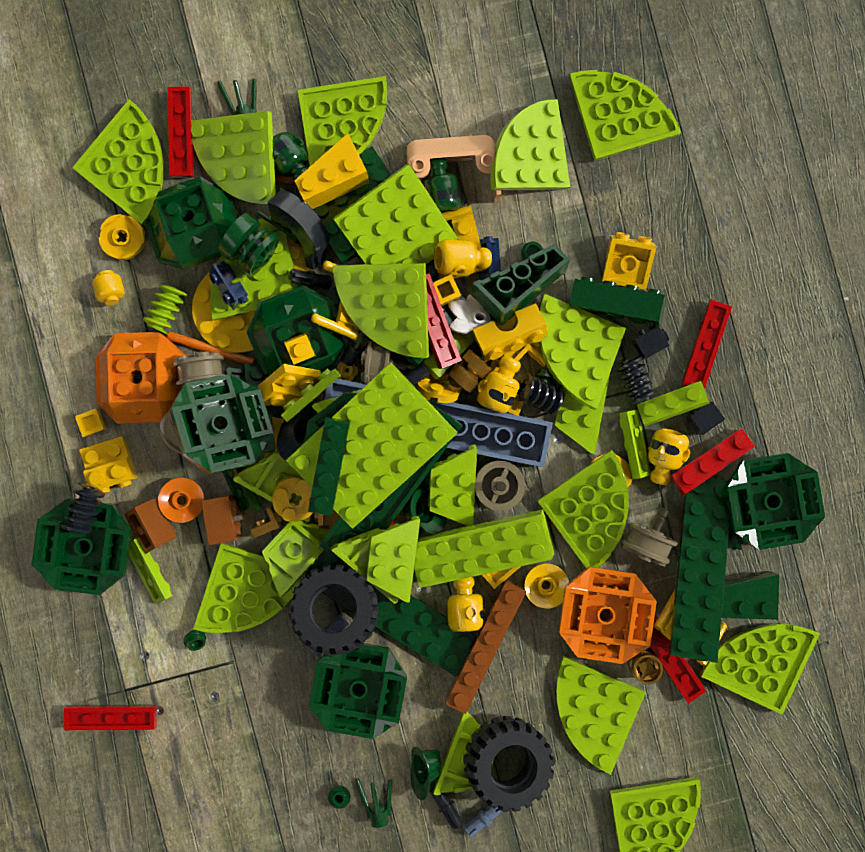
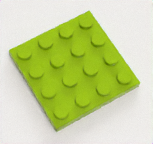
[333,164,458,264]

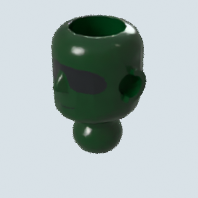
[273,132,308,184]
[423,157,461,213]

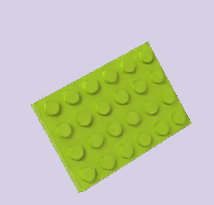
[286,362,457,529]

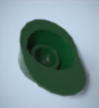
[404,488,447,534]
[410,747,441,800]

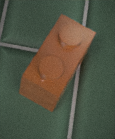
[201,495,242,545]
[124,498,177,554]

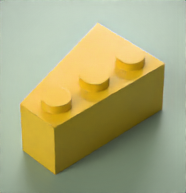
[295,133,370,209]

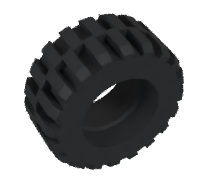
[288,564,379,655]
[463,716,555,812]

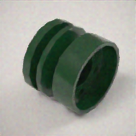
[218,213,280,276]

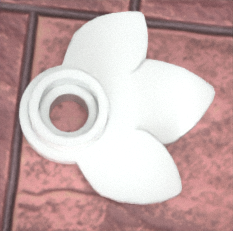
[448,295,490,334]

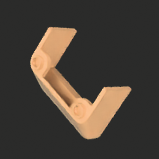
[406,135,501,203]

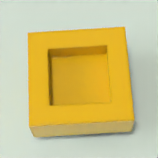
[284,333,315,364]
[75,408,106,437]

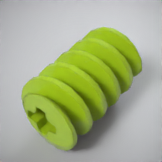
[143,285,187,335]

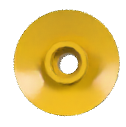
[524,563,569,609]

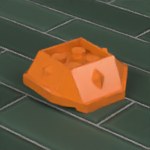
[95,332,187,424]
[558,566,657,664]

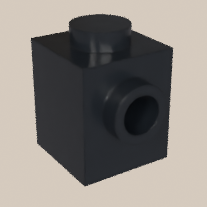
[631,326,670,360]
[685,401,725,435]

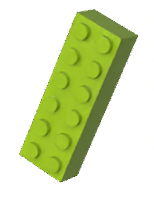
[414,509,554,588]

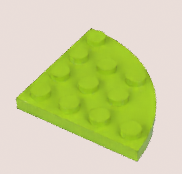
[569,70,681,161]
[298,76,387,166]
[72,99,164,226]
[490,99,570,190]
[191,111,276,205]
[210,215,298,321]
[332,263,429,358]
[539,293,626,410]
[538,449,629,568]
[193,543,307,633]
[699,624,820,715]
[556,655,646,775]
[609,777,701,852]

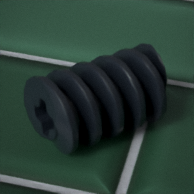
[617,356,656,406]
[517,373,565,416]
[61,483,105,534]

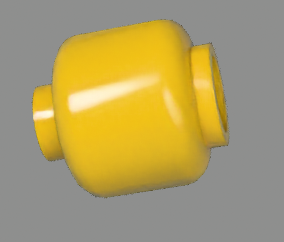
[92,270,125,306]

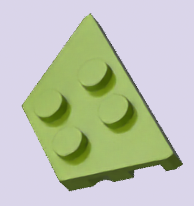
[554,374,610,454]
[428,445,477,526]
[233,451,310,523]
[366,516,420,602]
[262,521,330,598]
[331,528,399,604]
[433,711,494,795]

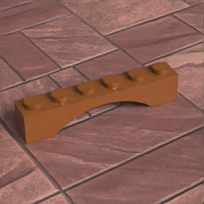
[445,579,526,714]

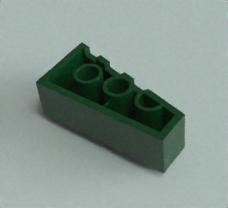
[471,244,570,325]
[569,277,666,328]
[722,571,779,620]

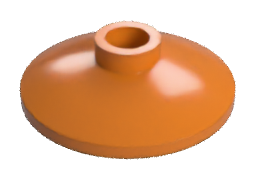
[158,478,204,523]

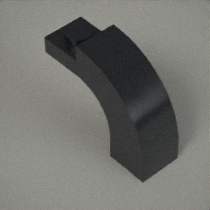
[268,189,330,270]
[277,401,317,467]

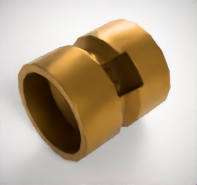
[449,349,492,392]
[627,649,663,685]

